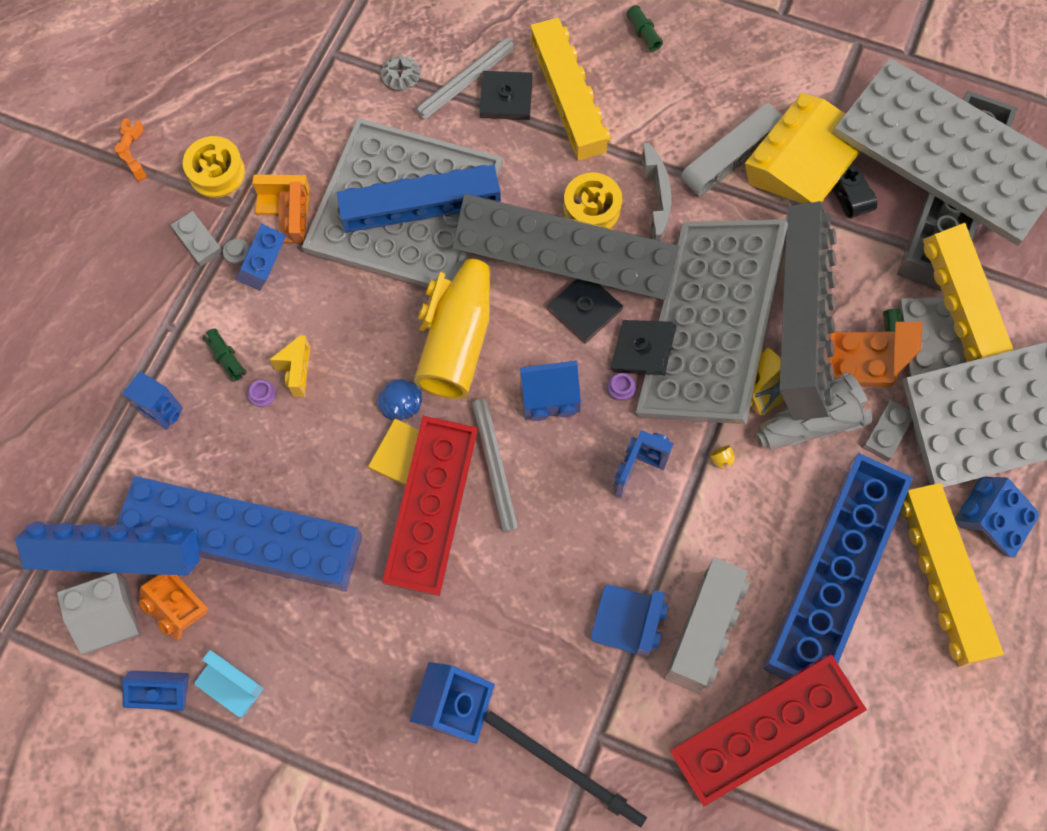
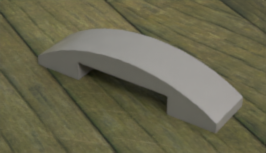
[641,143,672,241]

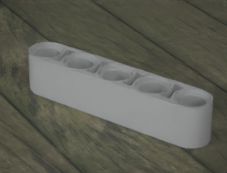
[680,103,783,197]

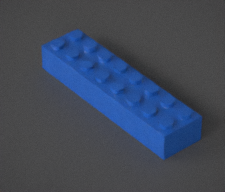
[762,453,914,680]
[116,476,362,592]

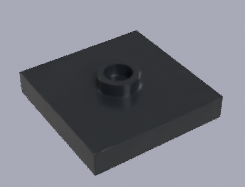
[480,71,533,120]
[547,279,623,344]
[610,320,677,376]

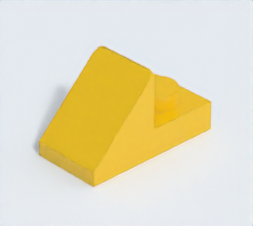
[270,335,310,397]

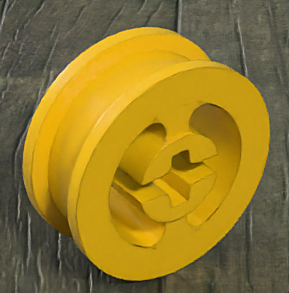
[183,136,245,198]
[563,172,622,228]

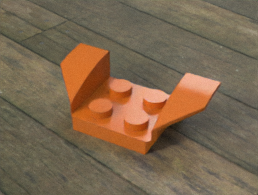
[830,322,923,387]

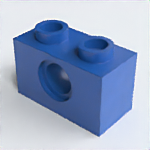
[235,223,287,291]
[122,371,183,430]

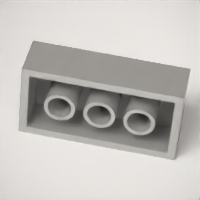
[664,557,750,694]

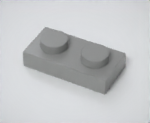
[171,211,223,267]
[863,400,912,462]

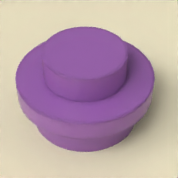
[608,373,636,401]
[248,380,276,407]

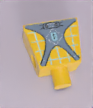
[750,348,784,415]

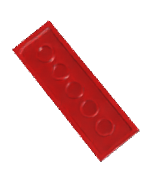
[382,415,478,597]
[670,653,867,807]

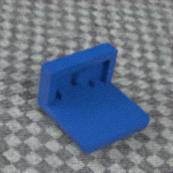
[613,430,674,498]
[955,476,1039,557]
[591,585,669,658]

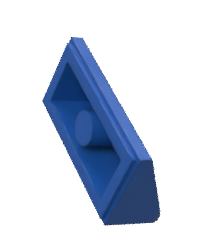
[122,671,189,711]

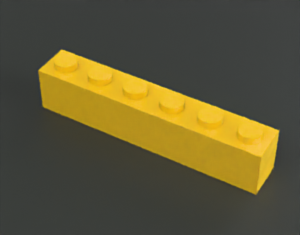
[530,17,610,161]
[922,223,1014,362]
[900,483,1004,667]

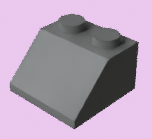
[57,573,141,655]

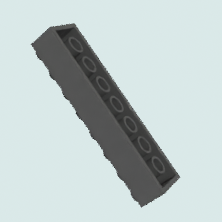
[896,90,1018,291]
[452,194,679,300]
[779,201,837,420]

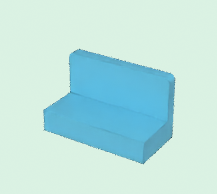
[194,650,264,718]

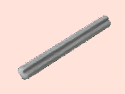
[416,37,514,119]
[472,398,517,532]

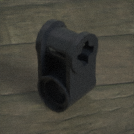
[833,165,877,219]

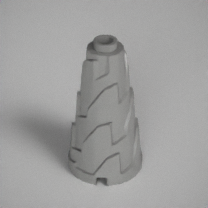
[756,372,872,451]

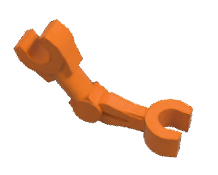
[114,118,148,182]

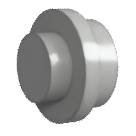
[223,239,249,265]

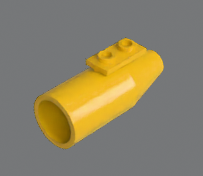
[414,259,490,399]

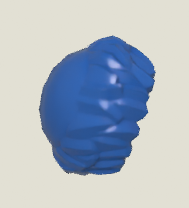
[377,379,422,421]

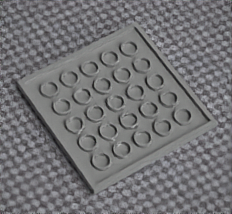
[302,118,503,288]

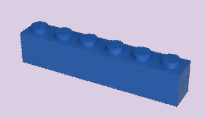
[337,164,501,233]
[15,522,201,576]

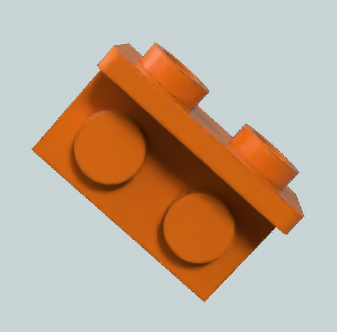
[279,182,307,243]
[138,575,208,642]

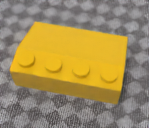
[745,93,861,204]

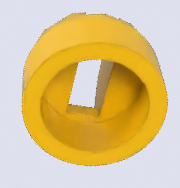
[709,445,735,469]

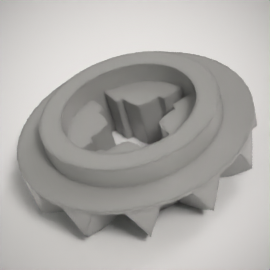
[380,53,421,90]

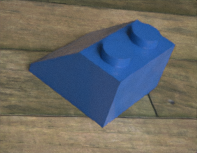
[520,360,581,421]
[409,662,495,744]

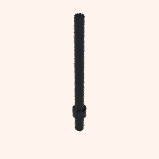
[484,711,647,828]

